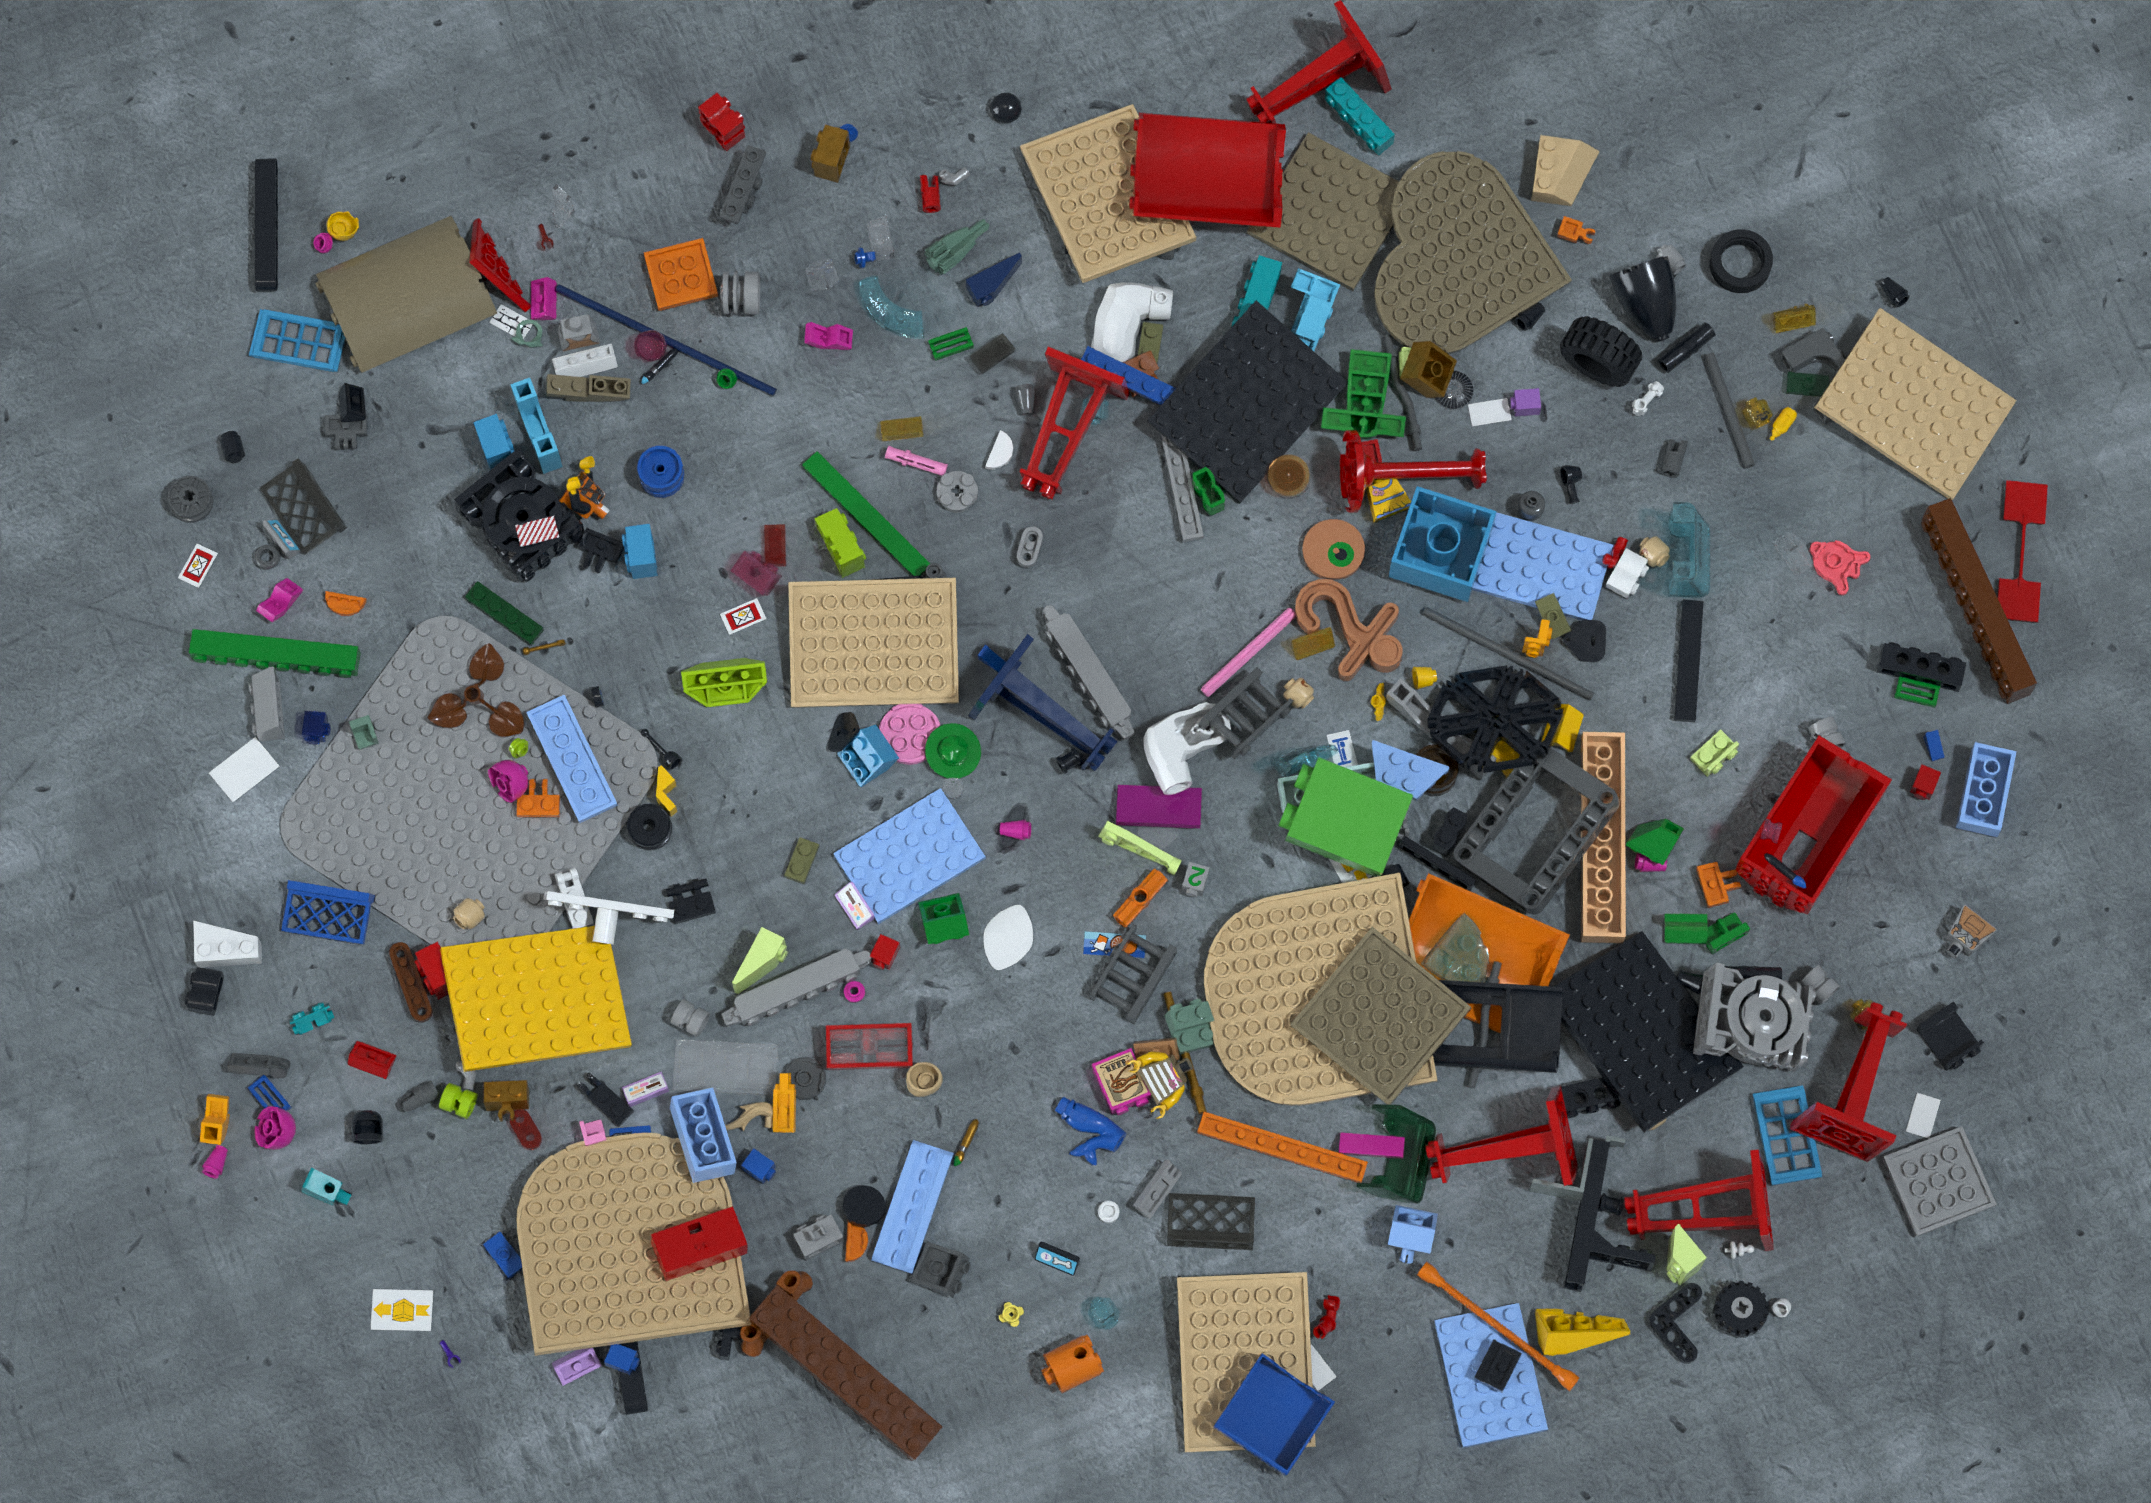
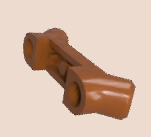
[740,1271,813,1357]

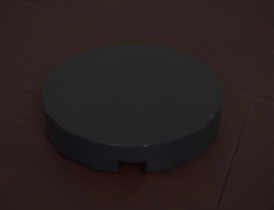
[842,1185,886,1228]

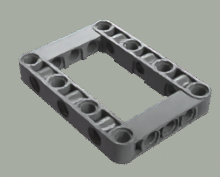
[1453,748,1620,915]

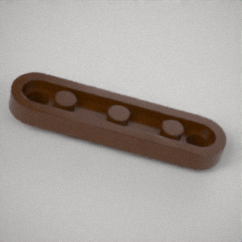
[389,942,433,1023]

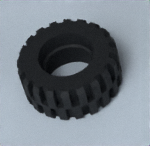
[1560,316,1642,387]

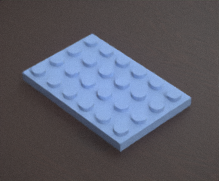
[1472,512,1613,621]
[833,788,986,924]
[1434,1303,1548,1448]

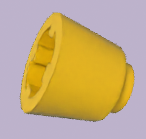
[1412,666,1437,690]

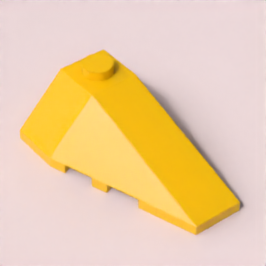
[1535,1308,1630,1356]

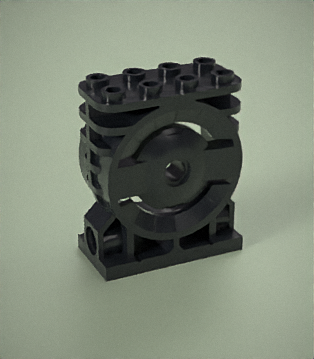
[454,448,584,582]

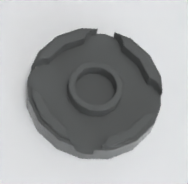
[784,1057,826,1100]

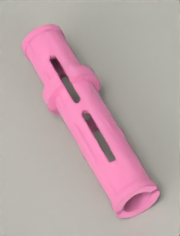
[885,446,948,476]

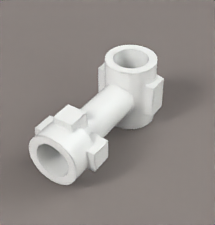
[1632,381,1664,416]

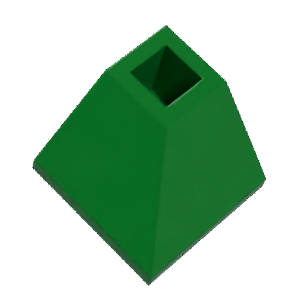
[1626,818,1684,865]

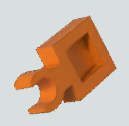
[1557,216,1595,244]

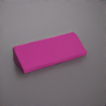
[1339,1133,1405,1159]

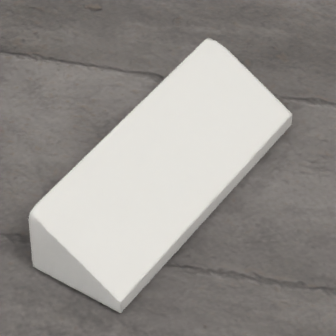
[552,344,618,377]

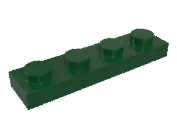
[465,581,544,646]

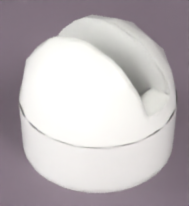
[1772,1298,1791,1317]

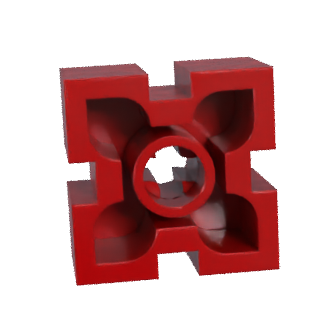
[698,93,745,152]

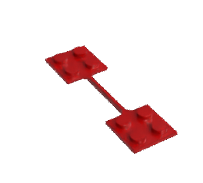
[1998,480,2048,623]

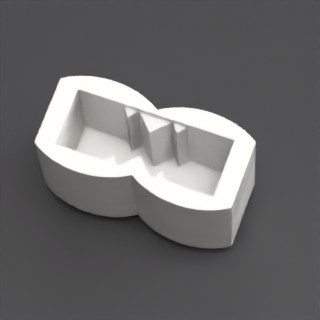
[1606,548,1649,599]

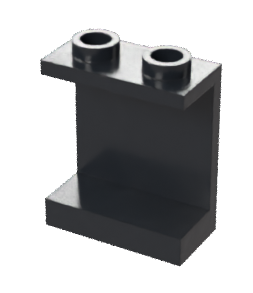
[1916,1001,1984,1071]

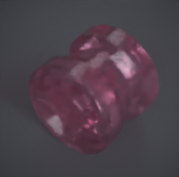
[1760,818,1783,843]

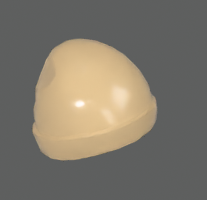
[906,1062,943,1097]

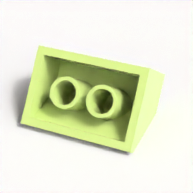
[1666,1224,1707,1285]

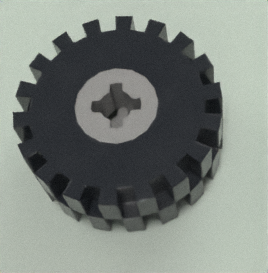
[1713,1281,1769,1338]

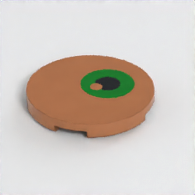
[1302,519,1365,580]

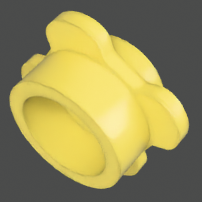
[999,1302,1024,1327]

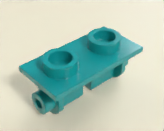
[289,1002,335,1035]

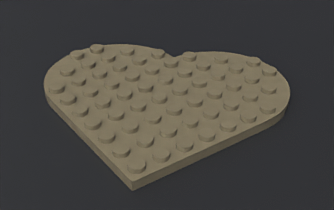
[1374,151,1572,354]

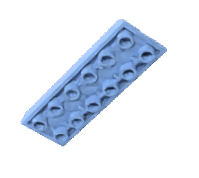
[872,1140,954,1274]

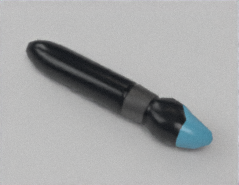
[641,348,678,384]

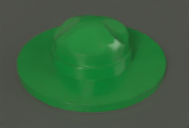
[925,723,981,779]

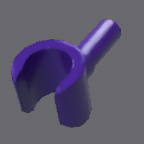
[440,1340,461,1368]

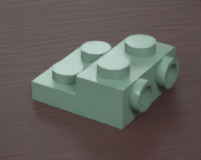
[1164,999,1215,1055]

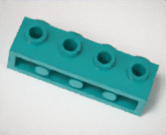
[1325,77,1395,156]

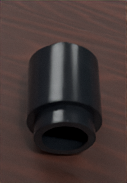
[220,431,245,463]

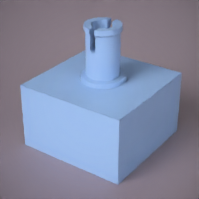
[1388,1205,1438,1263]

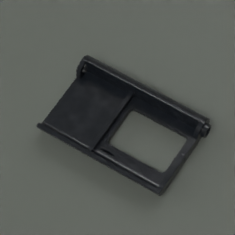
[1433,980,1563,1073]

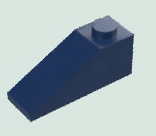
[966,252,1022,307]

